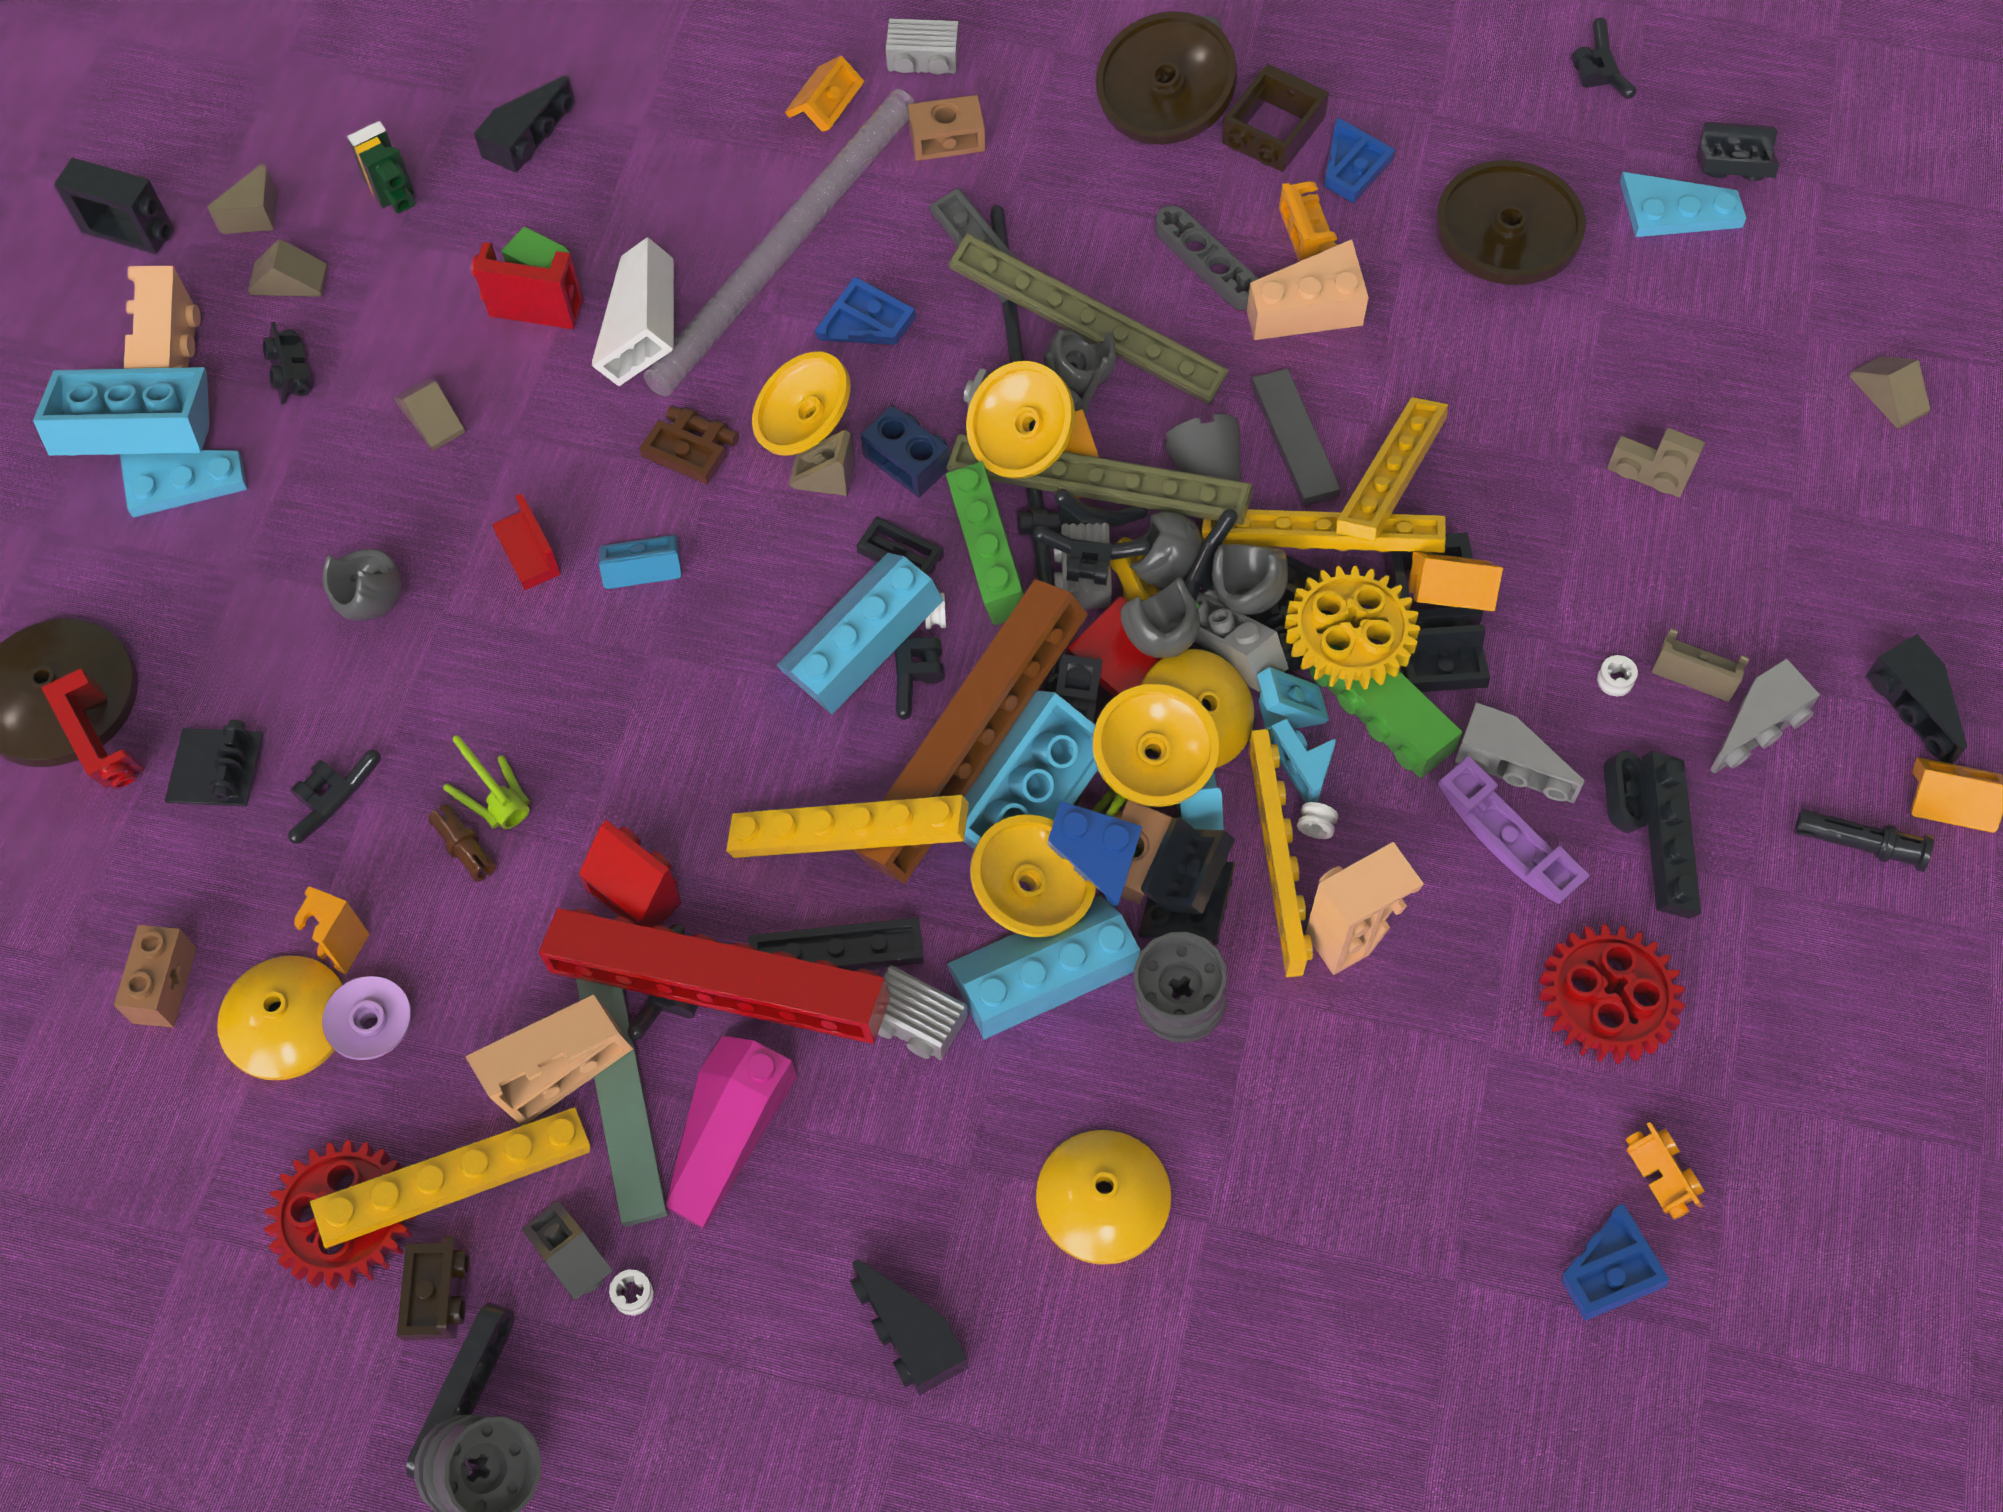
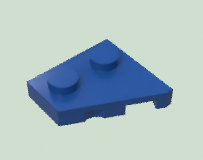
[1324,118,1396,204]
[814,276,917,345]
[1047,801,1142,907]
[1561,1203,1670,1321]

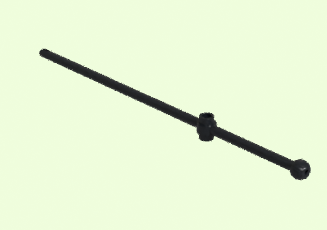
[990,205,1064,693]

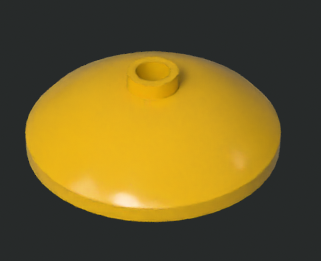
[752,352,851,456]
[966,361,1075,479]
[1141,649,1254,769]
[1092,684,1219,807]
[970,815,1096,937]
[217,956,343,1080]
[1036,1130,1171,1264]

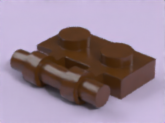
[639,405,739,485]

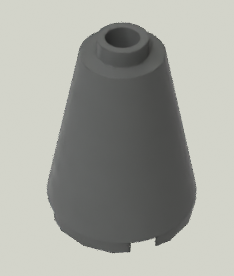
[1164,414,1241,520]

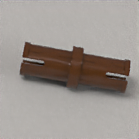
[428,804,497,882]

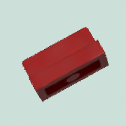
[492,493,561,590]

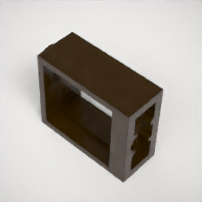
[1222,64,1329,172]

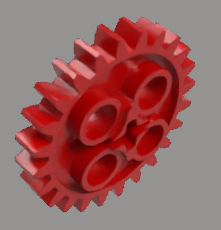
[1539,924,1685,1064]
[264,1140,417,1290]

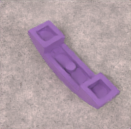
[1438,756,1590,904]

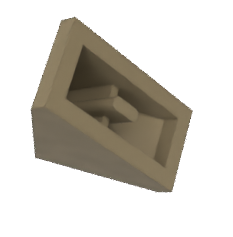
[207,163,277,234]
[248,239,328,297]
[1849,356,1930,429]
[394,379,465,451]
[788,430,855,496]

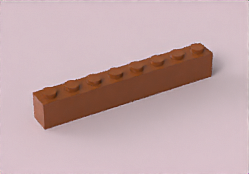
[852,579,1088,885]

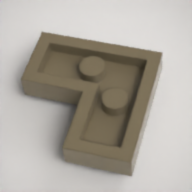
[1607,428,1705,498]

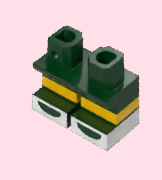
[347,121,415,214]

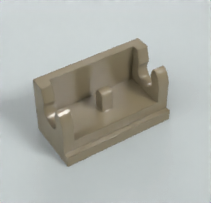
[1651,628,1750,702]

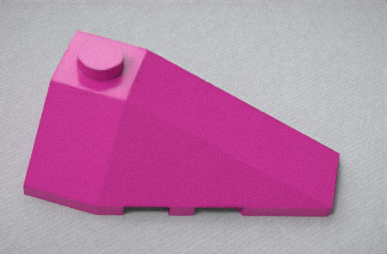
[666,1036,797,1230]

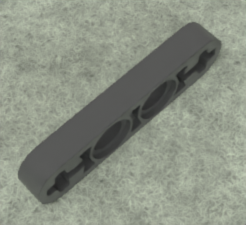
[1155,206,1258,310]

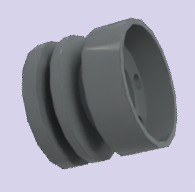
[1134,932,1227,1043]
[414,1414,541,1512]

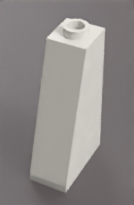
[592,237,674,386]

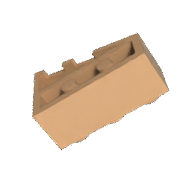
[1247,239,1369,340]
[124,266,201,369]
[1305,842,1424,975]
[465,994,633,1126]

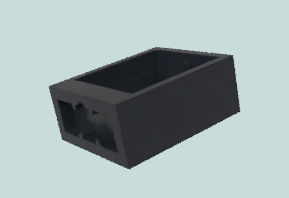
[53,158,174,255]
[1383,532,1483,628]

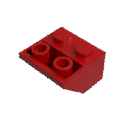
[578,819,681,928]

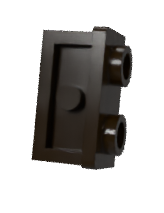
[397,1236,470,1340]

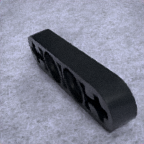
[406,1302,514,1479]

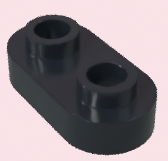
[1604,751,1648,833]

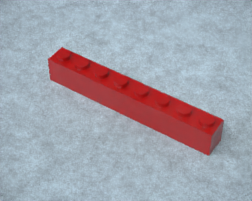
[538,908,890,1044]

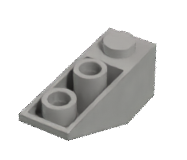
[1195,592,1289,692]
[1710,659,1820,774]
[1455,702,1585,804]

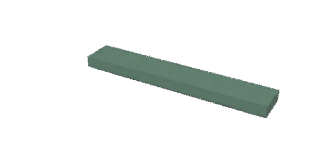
[576,979,668,1227]

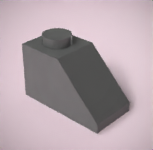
[521,1200,613,1300]

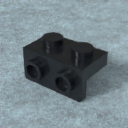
[1696,122,1779,181]
[1402,624,1490,692]
[1141,818,1235,914]

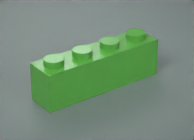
[946,461,1025,626]
[1308,645,1462,779]

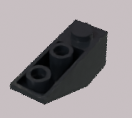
[474,75,575,173]
[1866,634,1967,764]
[849,1260,968,1396]

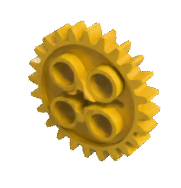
[1284,566,1420,690]

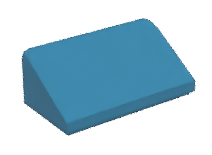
[599,535,681,589]

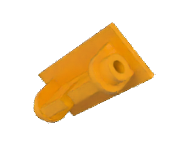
[1625,1122,1705,1220]

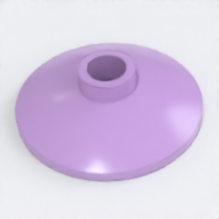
[322,976,411,1060]

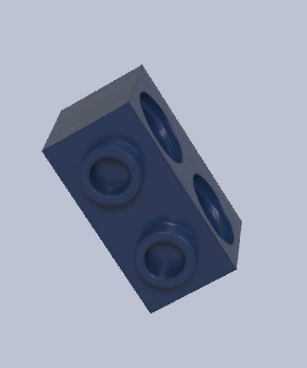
[861,406,949,498]

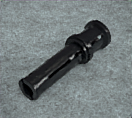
[1794,808,1934,872]

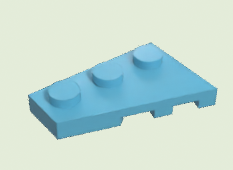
[1619,172,1746,237]
[120,450,248,517]

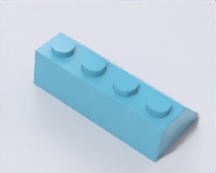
[33,367,209,456]
[777,553,944,715]
[963,690,1098,849]
[947,895,1141,1040]

